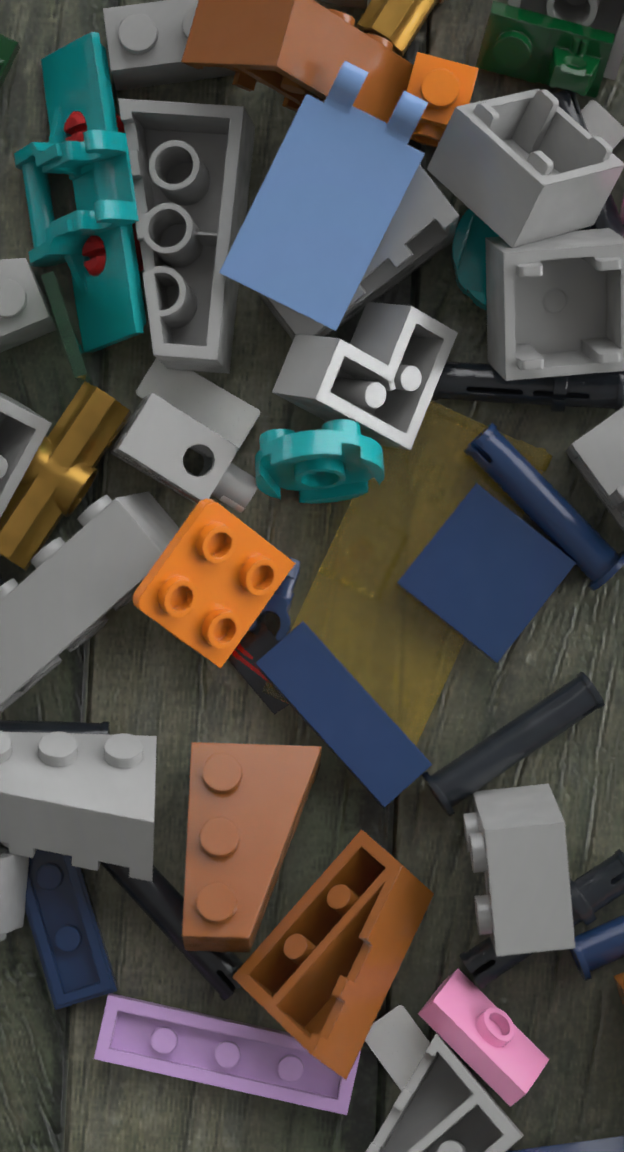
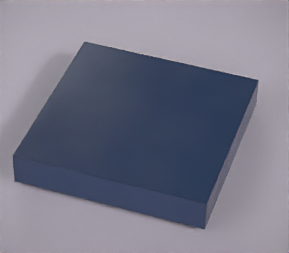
[396,483,576,663]

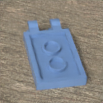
[219,61,428,331]

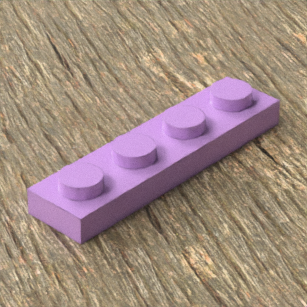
[94,993,361,1115]

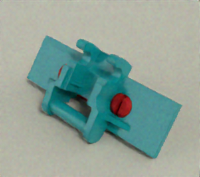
[14,32,147,353]

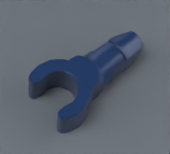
[249,557,301,642]

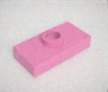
[418,968,549,1107]

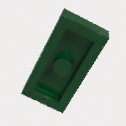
[475,1,615,98]

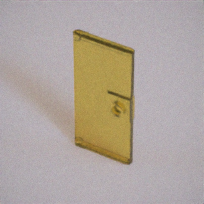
[262,400,553,748]

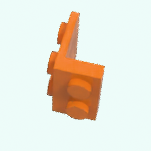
[133,498,295,668]

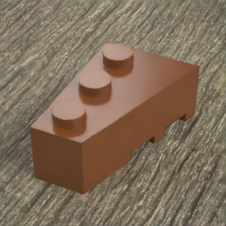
[181,0,414,124]
[182,742,322,953]
[232,829,434,1080]

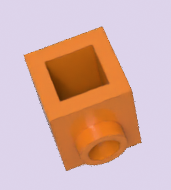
[406,52,479,147]

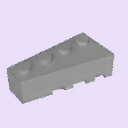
[118,98,255,374]
[0,731,157,882]

